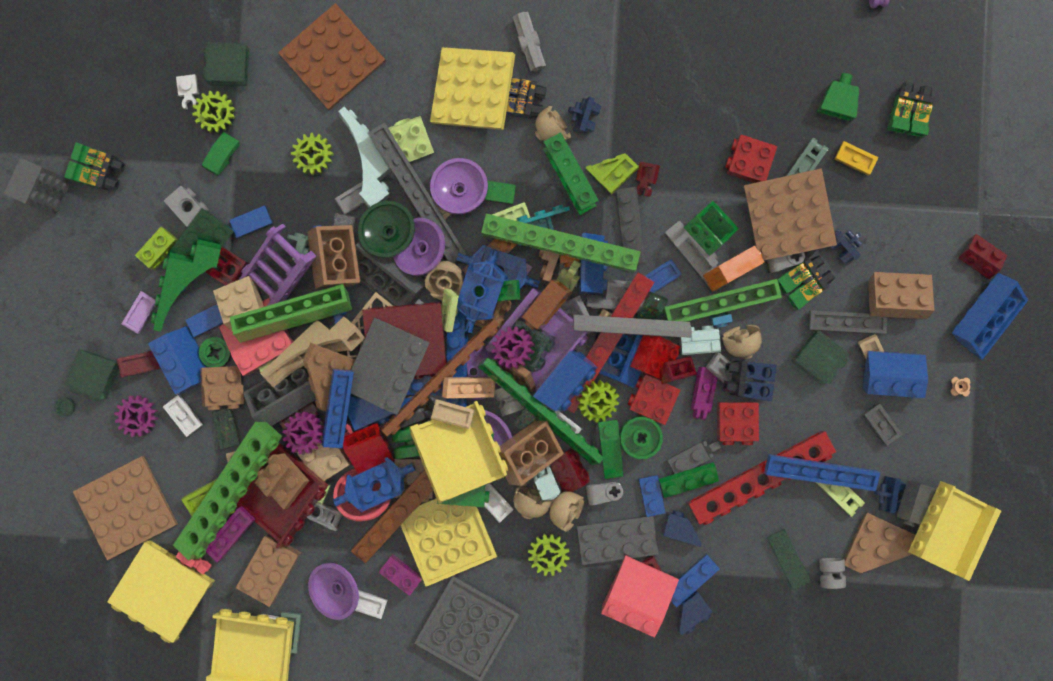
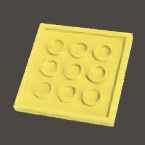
[430,47,515,130]
[401,498,497,587]

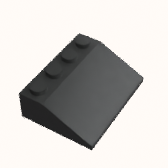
[351,318,430,415]

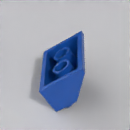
[579,233,608,295]
[148,326,210,395]
[599,334,643,388]
[533,351,598,412]
[862,351,928,398]

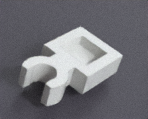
[176,74,199,110]

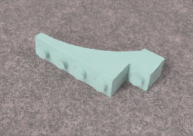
[338,107,391,208]

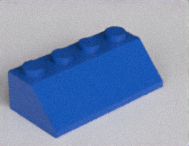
[952,273,1028,360]

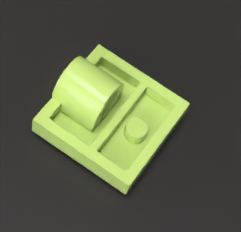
[388,116,434,162]

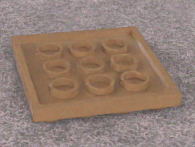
[744,168,837,261]
[73,456,178,560]

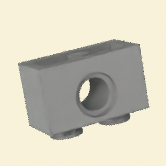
[164,186,209,227]

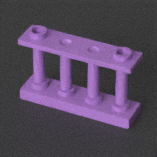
[239,224,317,306]

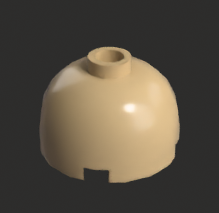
[535,106,571,141]
[425,261,464,300]
[722,325,762,359]
[513,483,553,519]
[549,492,584,532]

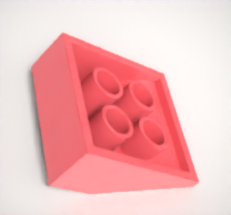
[219,298,294,376]
[601,555,679,638]

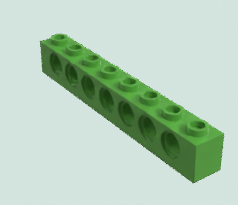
[481,214,641,273]
[173,422,282,560]

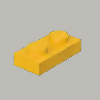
[834,141,878,176]

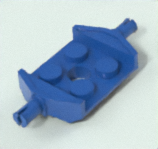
[456,245,540,289]
[457,249,508,333]
[333,457,416,512]

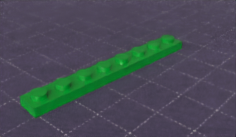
[477,358,604,465]

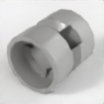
[494,388,525,416]
[819,558,846,589]

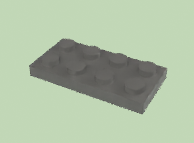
[577,516,658,565]

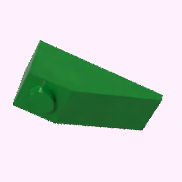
[597,419,624,479]

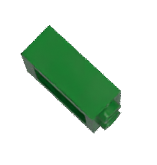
[683,201,739,256]

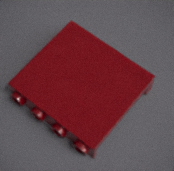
[362,302,446,379]
[236,443,329,549]

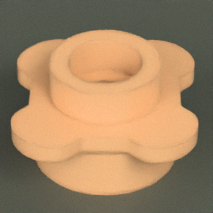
[950,377,970,396]

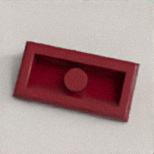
[662,356,697,384]

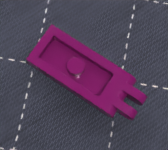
[691,366,717,420]

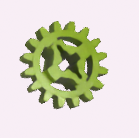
[192,91,235,133]
[291,133,334,175]
[577,380,619,422]
[528,533,569,576]

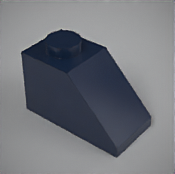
[661,510,702,547]

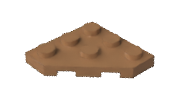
[303,343,356,411]
[844,512,916,573]

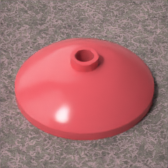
[333,469,391,521]

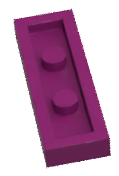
[206,506,256,563]

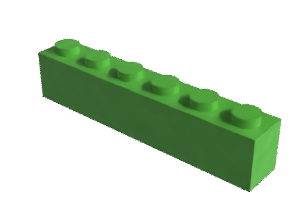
[663,279,782,322]
[230,284,352,343]

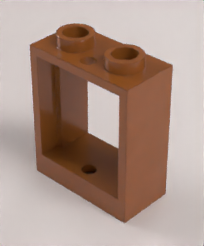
[522,280,573,330]

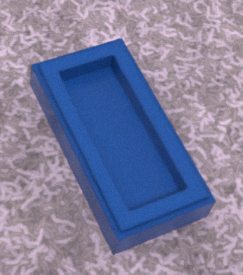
[229,206,273,238]
[646,259,682,296]
[185,304,223,337]

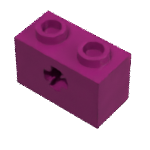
[379,554,422,596]

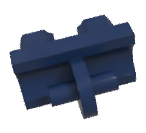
[568,96,601,133]
[830,229,862,264]
[874,476,906,513]

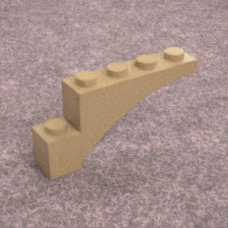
[260,317,365,388]

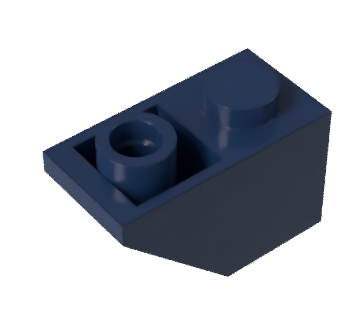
[677,590,713,635]

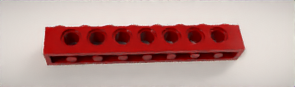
[687,431,836,525]

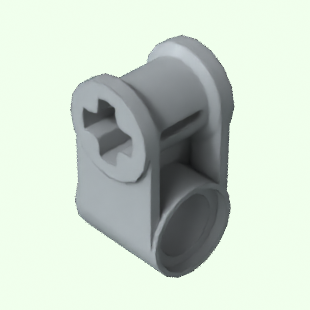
[767,252,805,273]
[585,482,623,505]
[307,502,343,531]

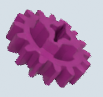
[491,326,534,369]
[114,395,158,437]
[282,412,324,455]

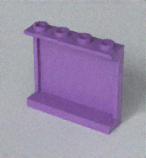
[485,288,589,391]

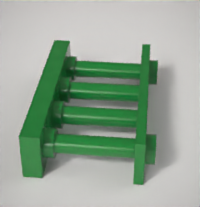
[543,132,599,216]

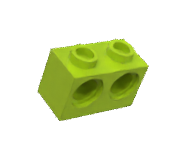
[135,227,177,270]

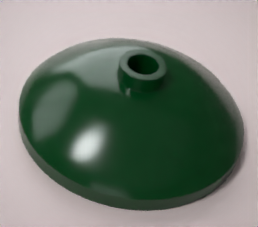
[358,201,415,258]

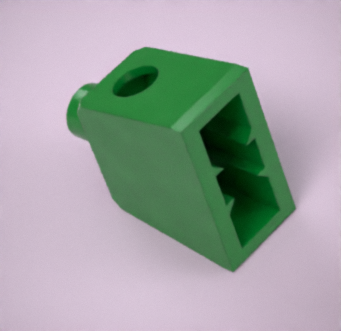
[817,73,859,122]

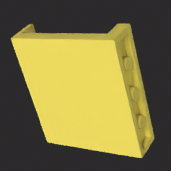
[409,401,508,503]
[908,481,1001,581]
[107,540,215,643]
[206,609,294,681]

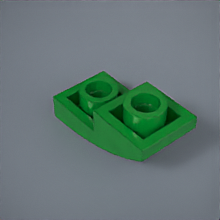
[202,132,240,176]

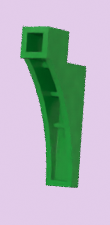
[151,239,221,332]

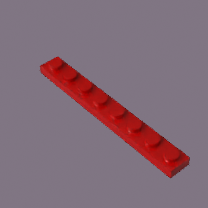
[568,272,654,413]

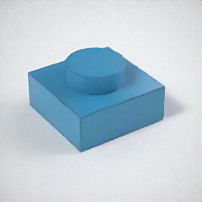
[709,312,733,328]

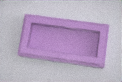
[121,291,156,334]

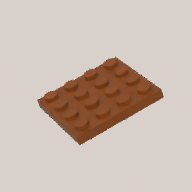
[278,3,386,111]

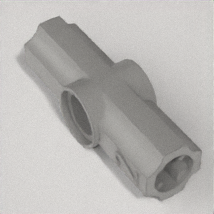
[513,12,546,72]

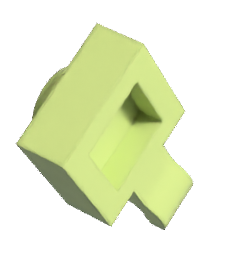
[556,260,581,291]

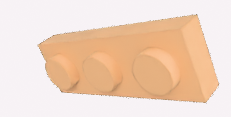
[442,377,495,398]

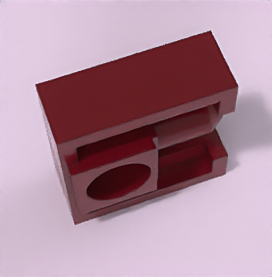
[206,247,249,286]

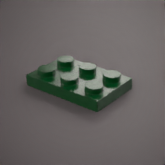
[167,208,234,276]

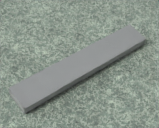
[573,315,692,338]

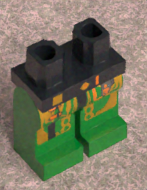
[887,82,935,138]
[64,142,126,191]
[777,256,835,310]

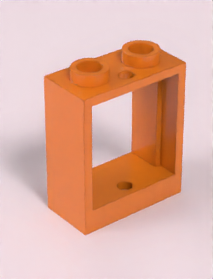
[703,246,765,292]

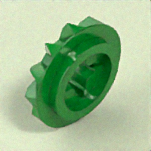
[199,337,230,367]

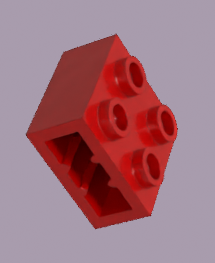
[725,135,777,183]
[630,335,681,381]
[627,374,680,425]
[717,402,759,445]
[343,423,395,474]

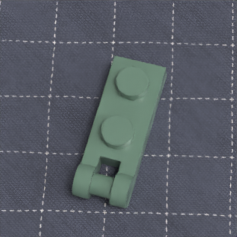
[786,138,829,176]

